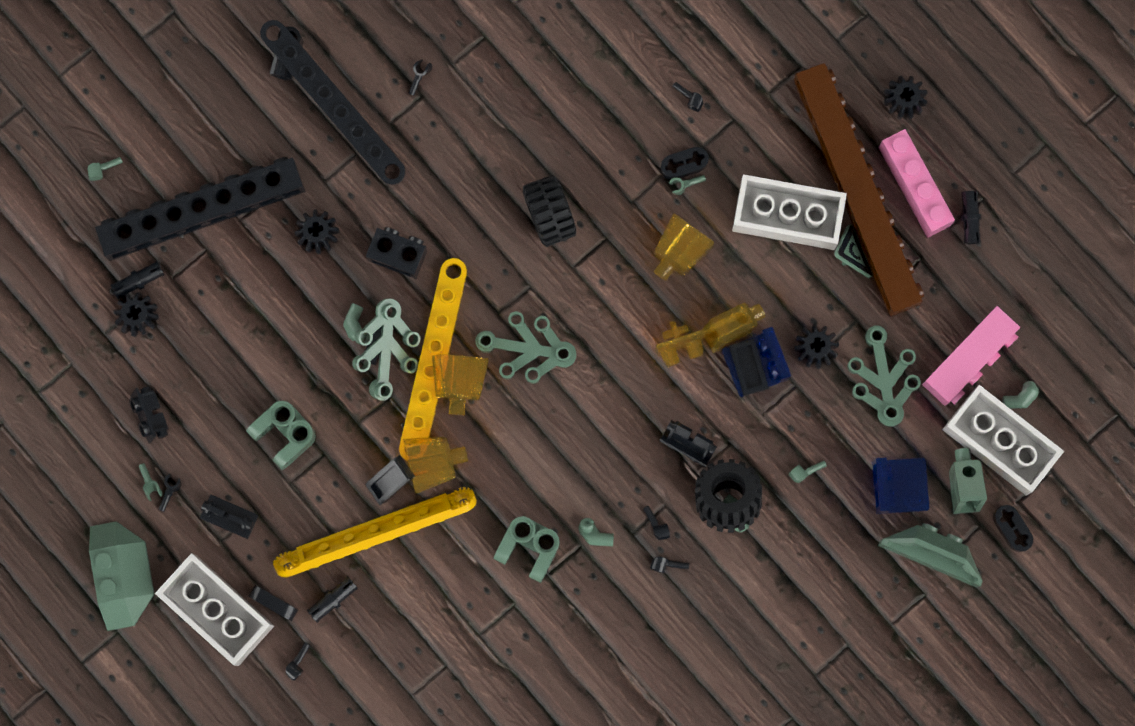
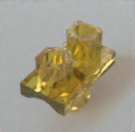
[655,321,703,367]

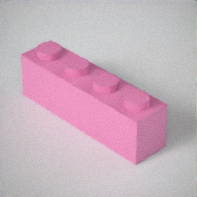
[879,129,955,238]
[922,306,1020,406]

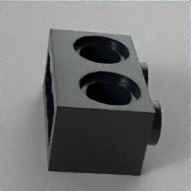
[366,227,427,279]

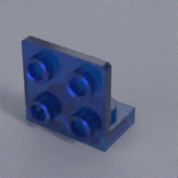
[722,327,792,398]
[872,457,929,514]

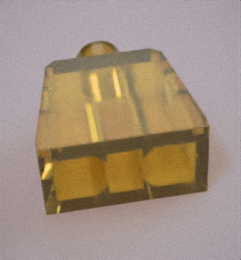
[654,214,714,281]
[701,302,765,353]
[432,354,488,415]
[403,437,468,493]

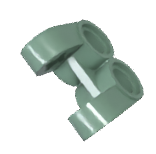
[246,401,316,470]
[493,516,560,583]

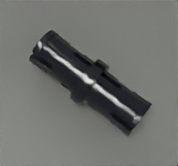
[960,191,982,245]
[110,261,165,299]
[307,576,358,623]

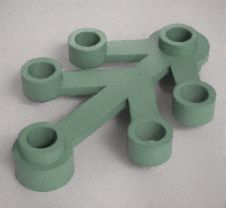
[352,298,420,401]
[475,311,577,384]
[847,326,921,427]

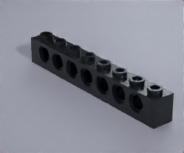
[95,157,306,261]

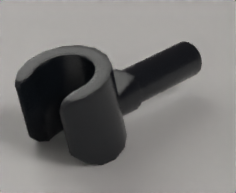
[408,59,433,96]
[673,82,704,112]
[158,474,182,512]
[643,506,670,540]
[650,557,689,574]
[286,643,310,681]

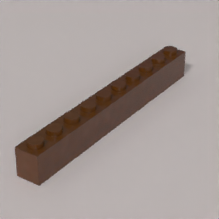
[794,63,924,317]

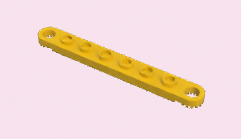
[399,258,467,462]
[273,487,477,577]

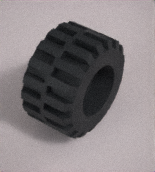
[523,175,577,247]
[695,459,762,533]

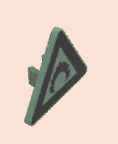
[834,224,873,278]

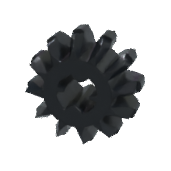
[883,75,928,120]
[294,209,340,254]
[113,292,159,337]
[794,324,839,370]

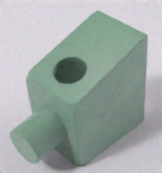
[949,448,987,514]

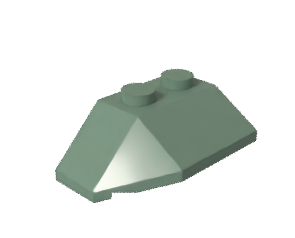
[89,521,154,631]
[878,523,983,588]

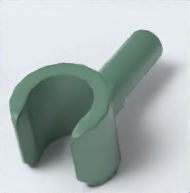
[87,157,123,181]
[669,175,706,195]
[789,461,827,483]
[139,463,162,501]

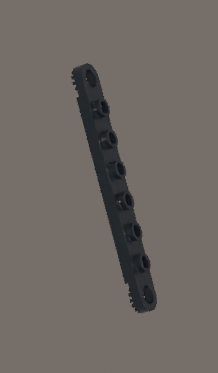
[260,20,406,185]

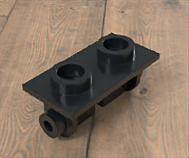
[129,386,169,444]
[660,420,717,467]
[200,494,259,539]

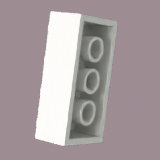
[732,174,847,250]
[942,385,1064,495]
[155,553,274,666]

